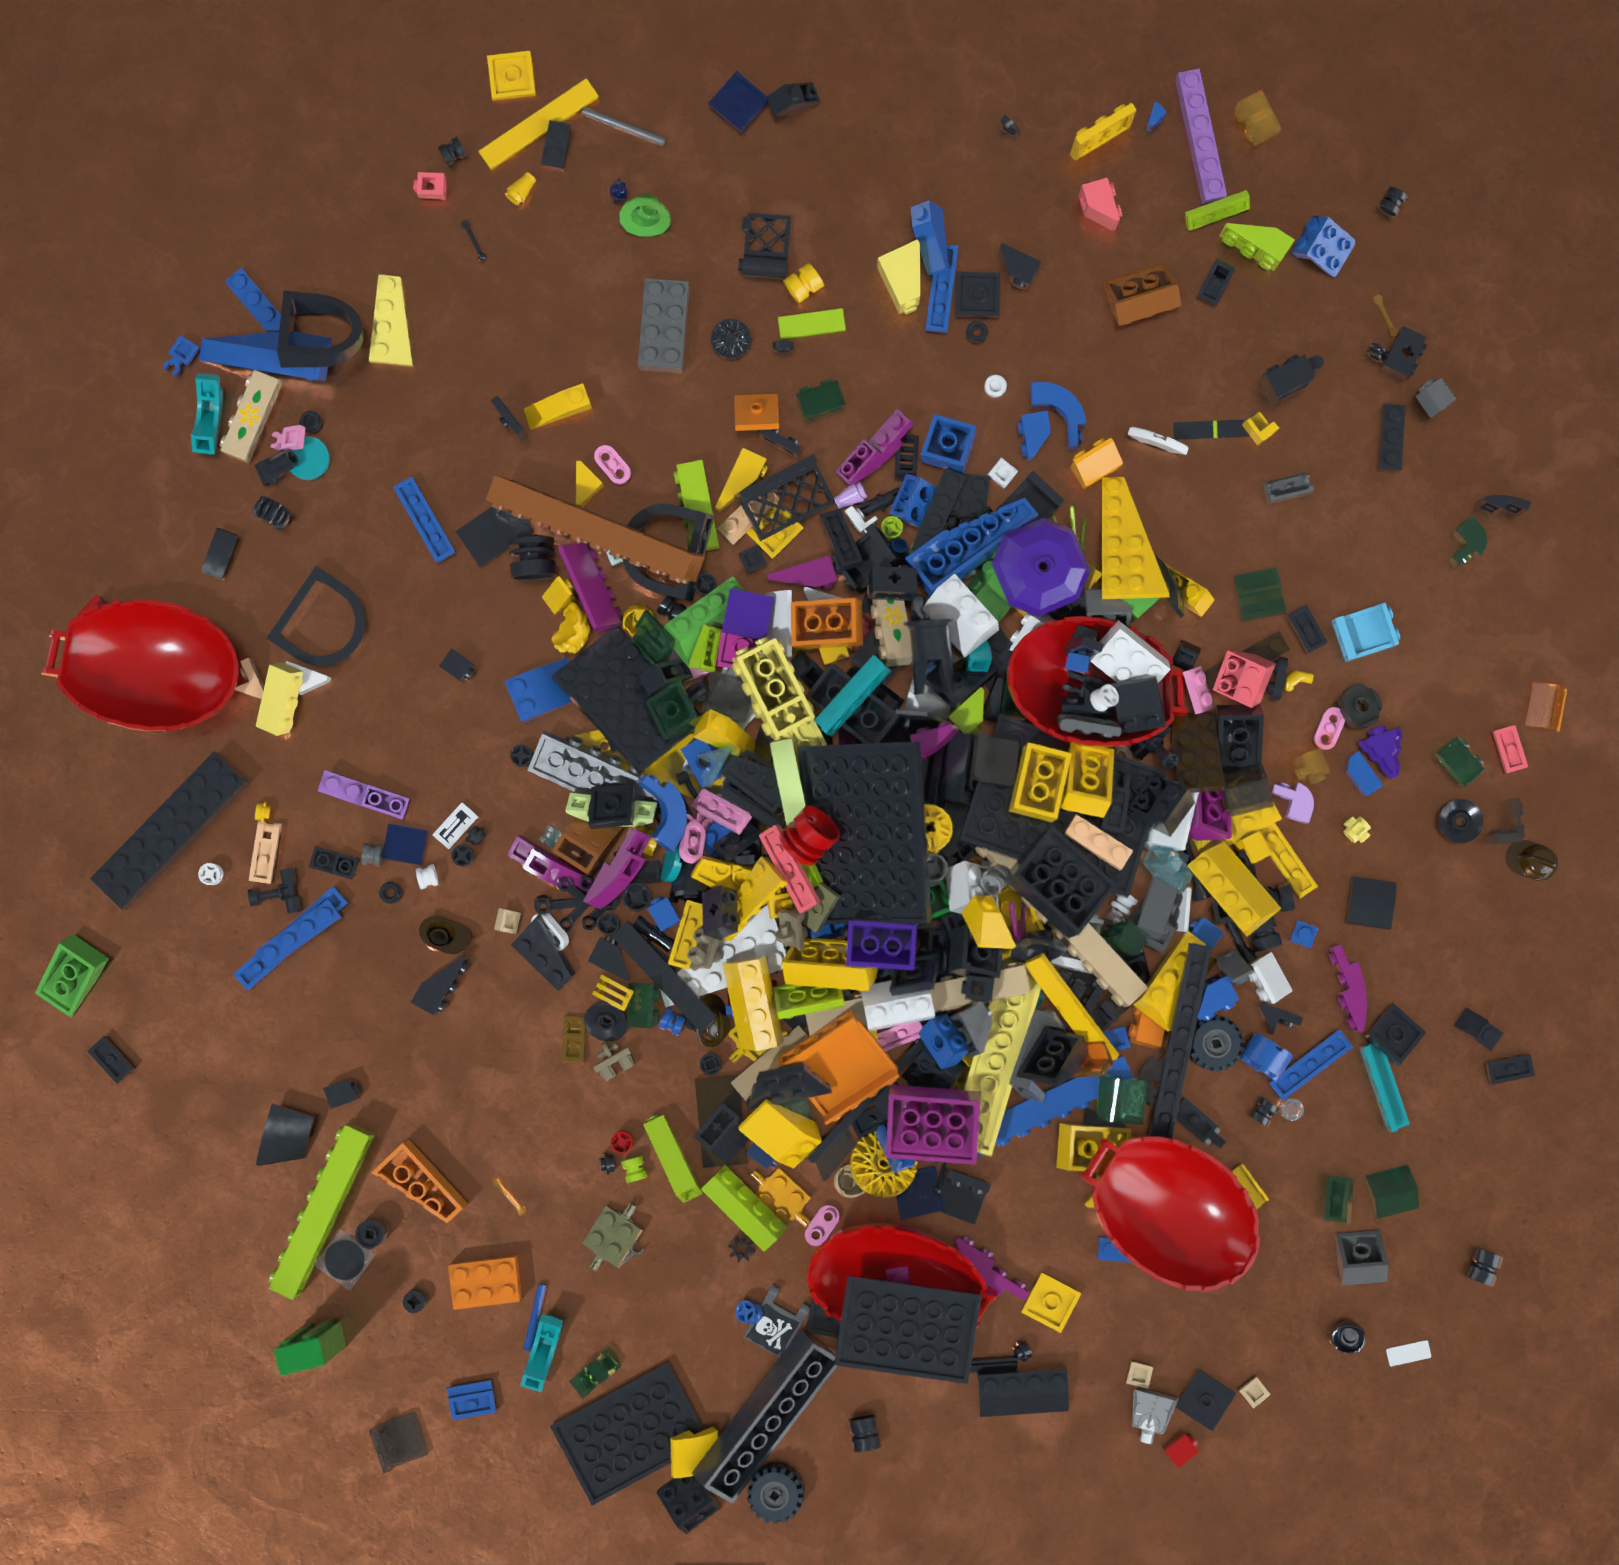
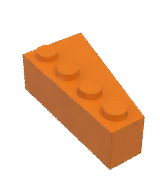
[371,1139,468,1223]

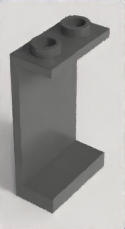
[1009,1009,1068,1103]

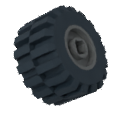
[1190,1015,1245,1072]
[747,1463,805,1524]

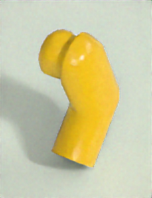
[1283,670,1314,691]

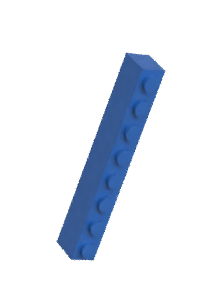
[978,1055,1135,1156]

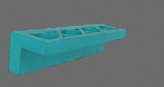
[814,655,891,736]
[1359,1042,1410,1132]

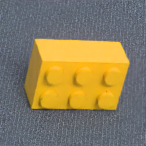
[1009,743,1072,822]

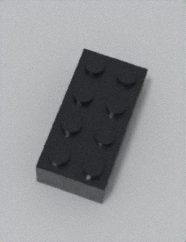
[805,662,905,744]

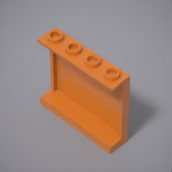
[778,1009,899,1125]

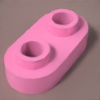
[594,445,631,485]
[1313,707,1345,750]
[679,821,705,863]
[805,1205,839,1246]

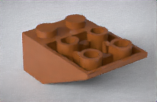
[551,817,624,877]

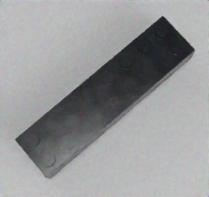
[90,751,250,910]
[692,1330,837,1504]

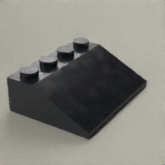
[1003,825,1117,939]

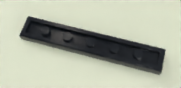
[612,921,718,1033]

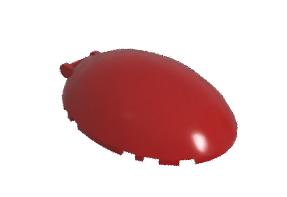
[42,599,239,731]
[1007,616,1187,747]
[1079,1137,1261,1292]
[807,1223,998,1329]

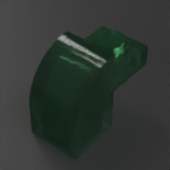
[1448,516,1487,567]
[569,1349,621,1399]

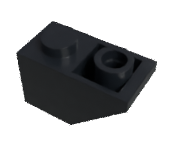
[767,82,820,116]

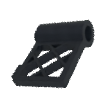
[738,213,791,280]

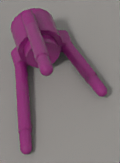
[1007,902,1027,944]

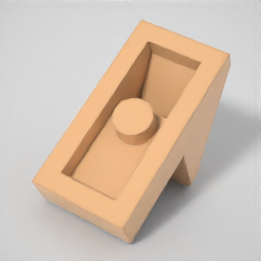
[235,658,264,699]

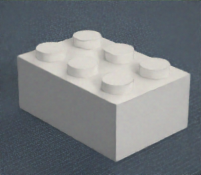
[1090,620,1170,683]

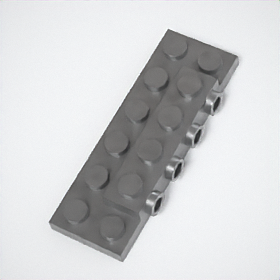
[527,730,661,825]

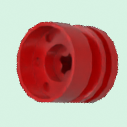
[779,806,840,866]

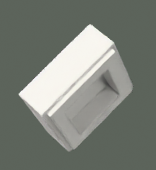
[987,458,1018,489]

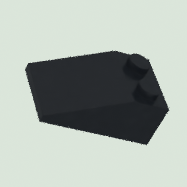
[1215,704,1264,776]
[1016,1027,1088,1087]

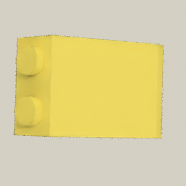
[877,239,920,315]

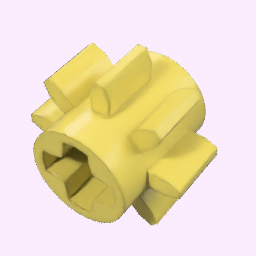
[1343,816,1371,843]

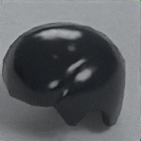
[1331,1320,1366,1354]

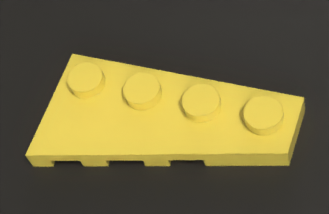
[369,275,413,367]

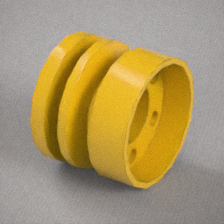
[924,805,952,855]

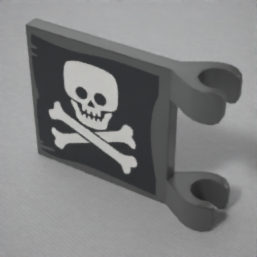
[743,1285,810,1358]

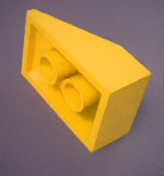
[1060,742,1114,818]
[738,1100,822,1169]
[1056,1123,1131,1172]

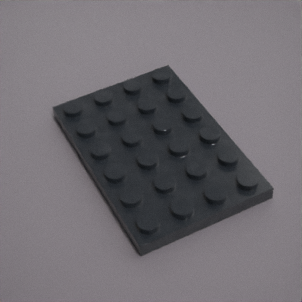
[551,625,702,774]
[834,1275,982,1384]
[550,1362,705,1506]

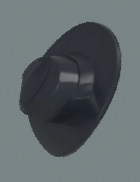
[1011,930,1066,963]

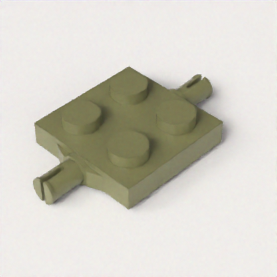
[582,1202,643,1271]

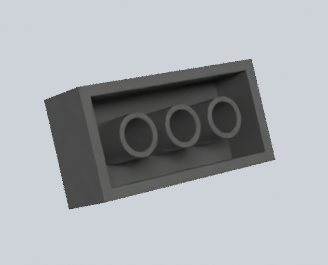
[638,278,690,373]

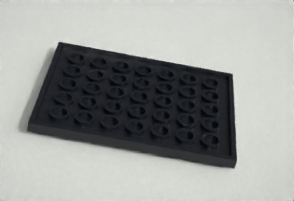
[958,714,1167,898]
[798,741,931,924]

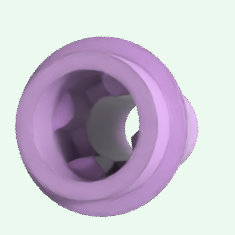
[834,481,868,509]

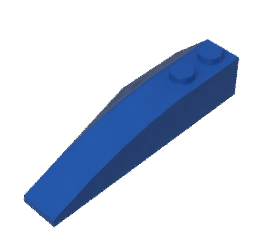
[199,331,332,381]
[905,498,1038,597]

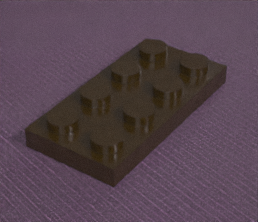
[1170,711,1225,793]

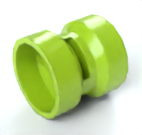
[881,516,903,541]
[621,1156,648,1183]

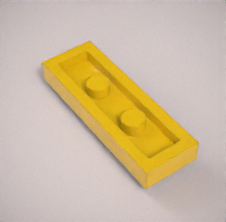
[668,900,703,970]

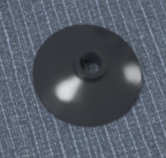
[1439,799,1483,843]
[584,1002,628,1042]

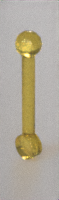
[1373,295,1398,337]
[492,1178,526,1216]

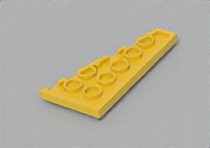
[1102,477,1170,599]

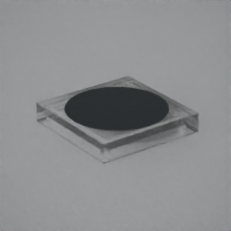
[314,1228,376,1291]

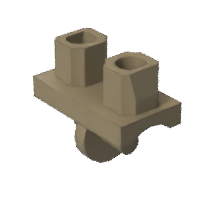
[775,908,808,951]
[687,929,721,971]
[593,1042,634,1081]

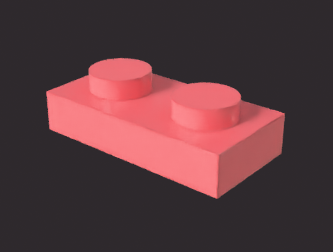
[1492,725,1528,774]

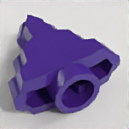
[1358,725,1403,779]

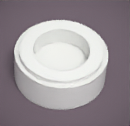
[984,375,1007,398]

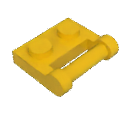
[746,502,804,560]

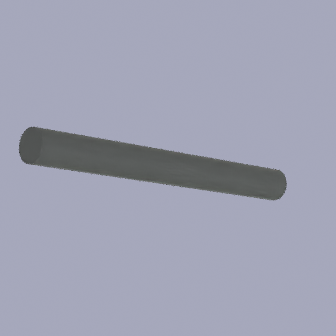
[582,107,666,146]

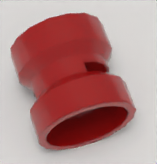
[610,1130,634,1154]

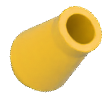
[505,172,536,205]

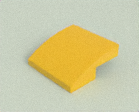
[671,1427,718,1478]

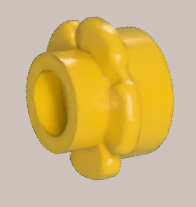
[255,801,271,822]

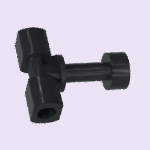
[1129,726,1179,769]
[248,868,302,914]

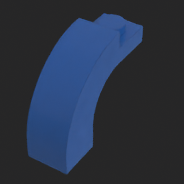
[1030,382,1086,450]
[636,775,687,851]

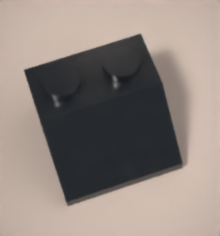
[1112,676,1166,734]
[948,925,1003,978]

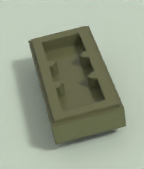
[801,883,840,933]

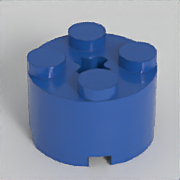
[1240,1032,1293,1082]

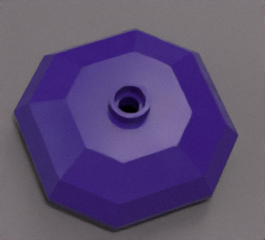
[992,518,1090,617]

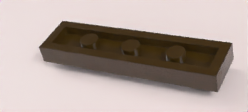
[1204,631,1290,692]

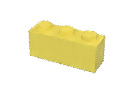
[256,662,303,736]

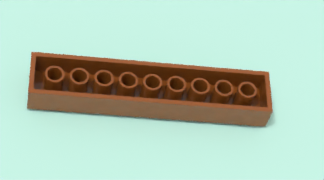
[486,475,705,584]

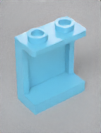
[1332,602,1400,662]

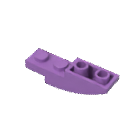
[317,770,409,820]

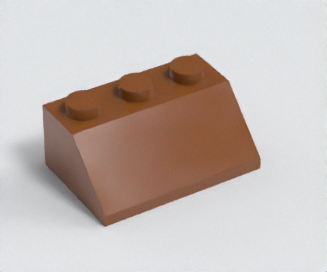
[1103,262,1182,326]

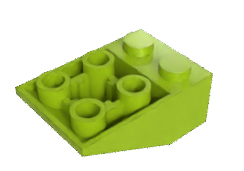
[1219,223,1295,271]

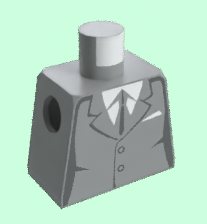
[1132,1387,1179,1444]

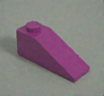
[767,555,838,591]

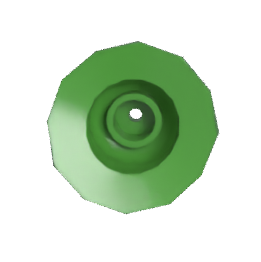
[619,194,670,236]

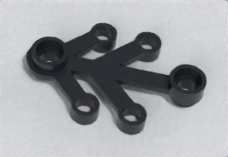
[534,874,620,932]

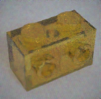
[1235,90,1281,146]
[1293,748,1330,785]

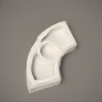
[1128,427,1188,455]

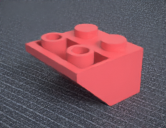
[1078,178,1122,231]
[1213,650,1276,708]

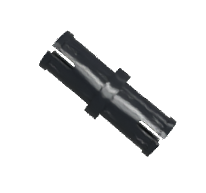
[858,487,900,516]
[633,916,675,953]

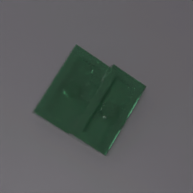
[1234,567,1287,622]
[632,610,675,666]
[1096,1075,1147,1125]

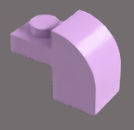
[1269,782,1314,824]

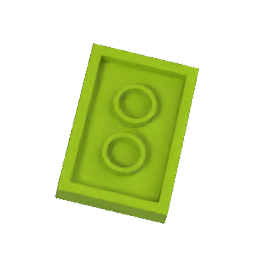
[773,984,845,1019]

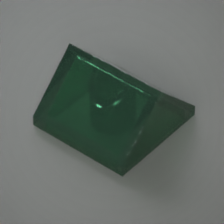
[646,679,699,740]
[1365,1165,1420,1219]

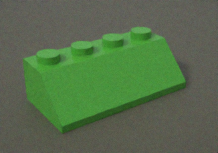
[966,553,1044,622]
[660,576,745,667]

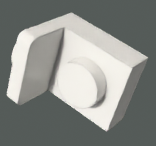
[845,506,878,535]

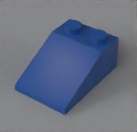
[504,657,573,723]

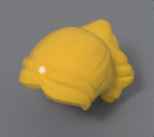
[552,602,591,654]

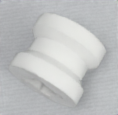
[1090,684,1119,711]
[198,863,224,885]
[416,864,439,890]
[1111,895,1138,916]

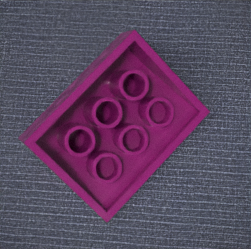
[558,543,623,635]
[886,1085,981,1165]

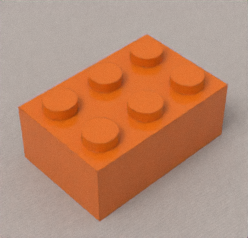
[791,598,863,650]
[448,1254,522,1310]

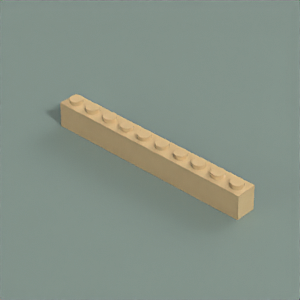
[975,847,1148,1008]
[806,963,1030,1036]

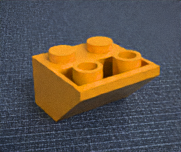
[1070,438,1123,489]

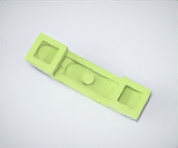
[770,738,806,825]
[566,793,657,827]

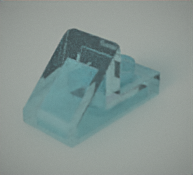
[697,747,731,789]

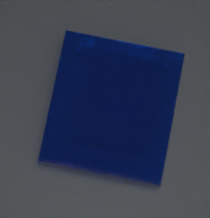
[382,824,428,865]

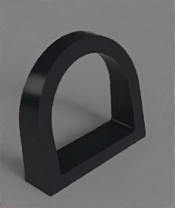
[277,291,364,368]
[622,504,715,601]
[266,566,365,666]

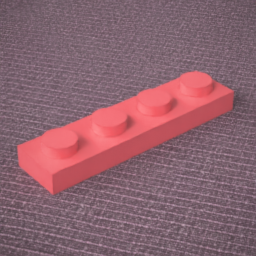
[759,824,821,914]

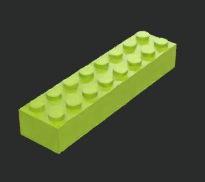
[268,1123,376,1300]

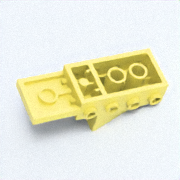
[731,636,827,775]

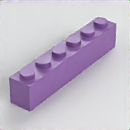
[1175,68,1227,206]

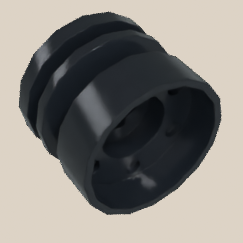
[508,535,557,580]

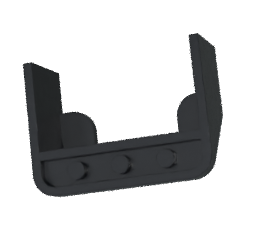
[896,709,954,809]

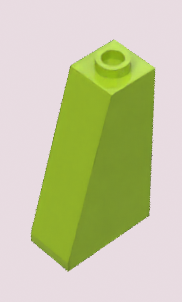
[643,1115,703,1203]

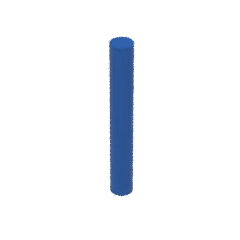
[523,1284,546,1351]

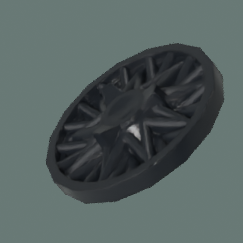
[711,318,751,360]

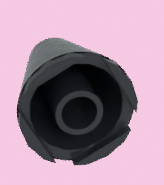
[669,852,712,904]

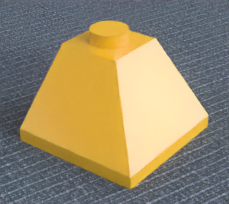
[961,895,1015,949]

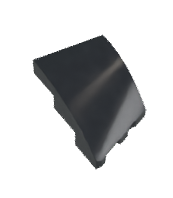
[256,1104,315,1166]

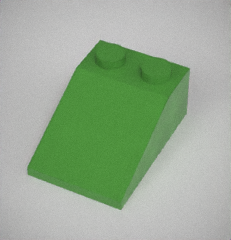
[35,934,108,1018]

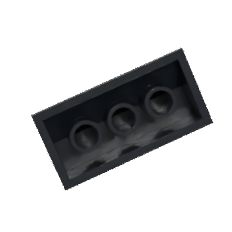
[977,1366,1069,1417]

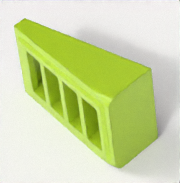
[688,624,722,672]

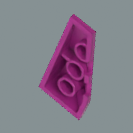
[1188,791,1232,841]

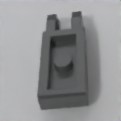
[1056,713,1121,738]

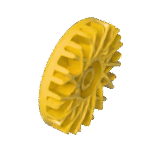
[850,1131,917,1198]

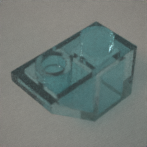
[1143,845,1194,892]

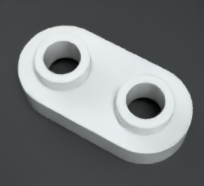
[531,913,569,951]

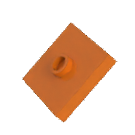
[734,394,779,431]

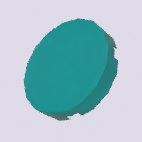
[290,436,330,480]
[661,842,682,882]

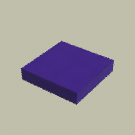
[721,588,774,640]

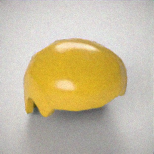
[622,604,656,636]

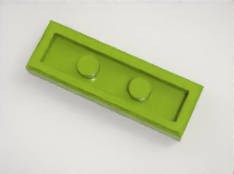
[1185,190,1250,231]
[778,308,846,340]

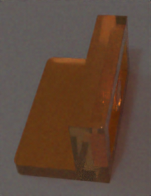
[1526,683,1567,732]
[1070,1041,1114,1078]

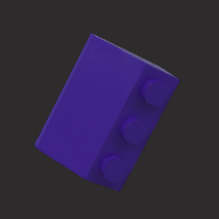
[846,920,917,970]

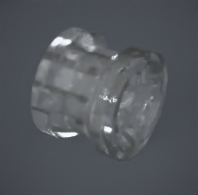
[1279,1098,1304,1121]

